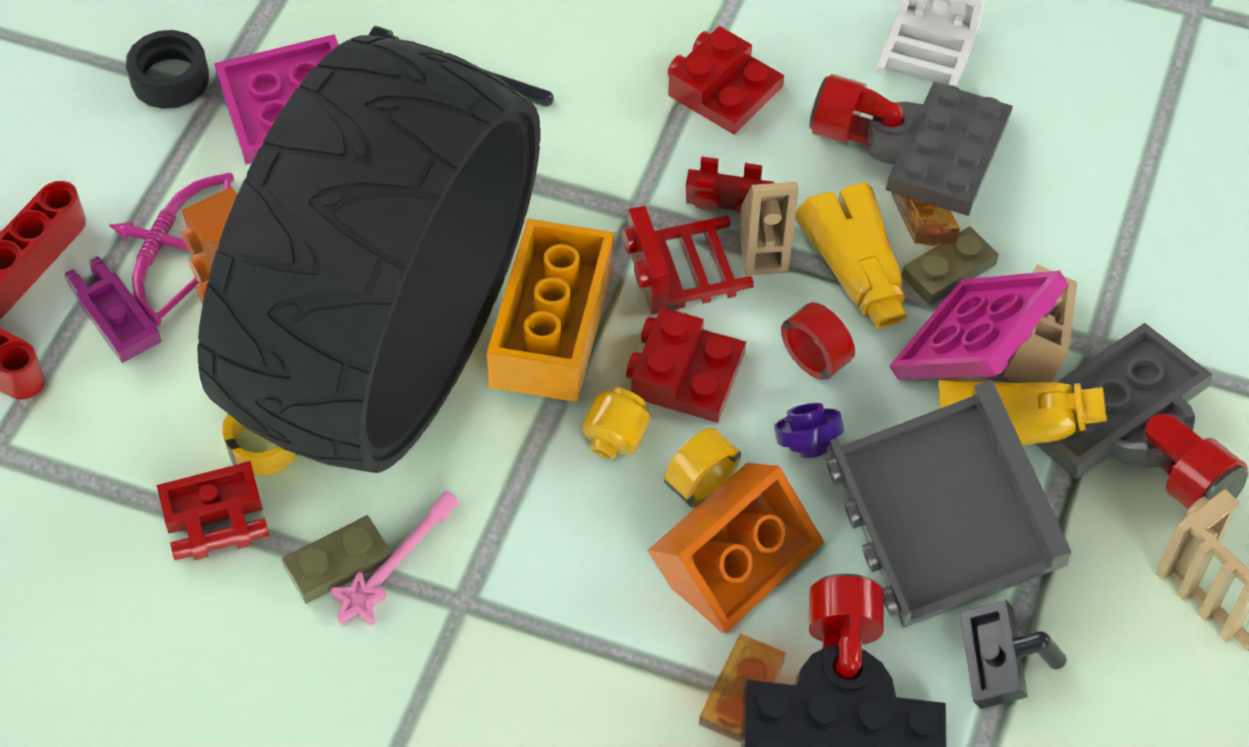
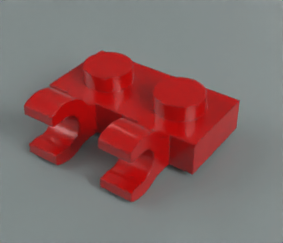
[685,156,774,214]

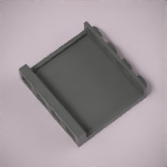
[825,379,1072,628]

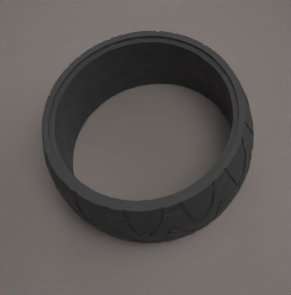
[197,35,541,473]

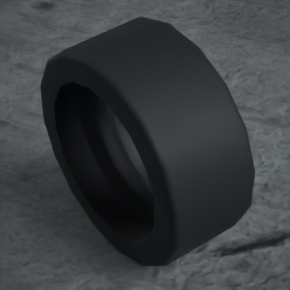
[126,30,209,109]

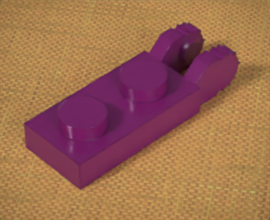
[64,256,162,363]

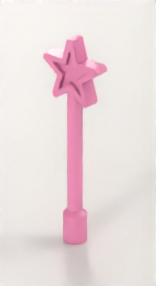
[331,491,459,625]

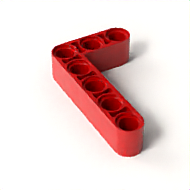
[0,181,86,400]

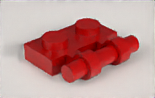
[156,461,270,561]

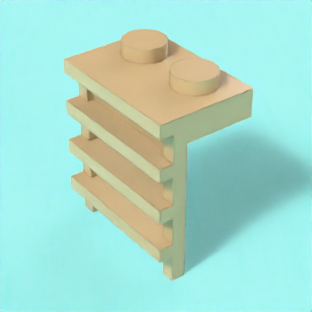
[1155,489,1249,651]

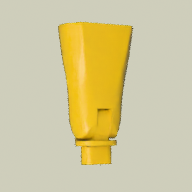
[795,182,907,329]
[939,379,1107,446]

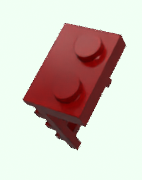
[622,205,754,315]

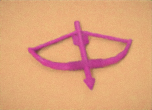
[109,173,234,326]

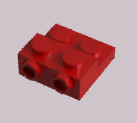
[667,26,784,135]
[626,307,746,423]

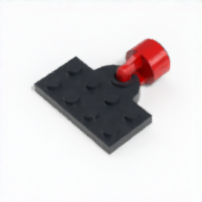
[741,573,946,747]

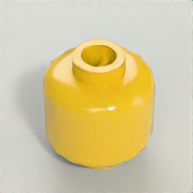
[582,387,651,460]

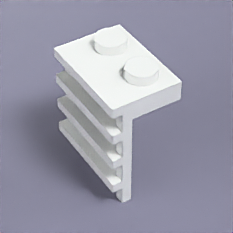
[875,0,985,87]

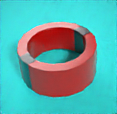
[781,302,855,380]

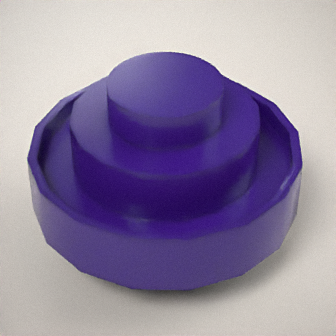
[774,403,844,458]

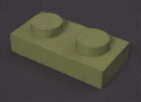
[901,226,999,305]
[282,515,391,604]

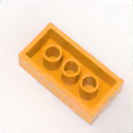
[487,218,614,402]

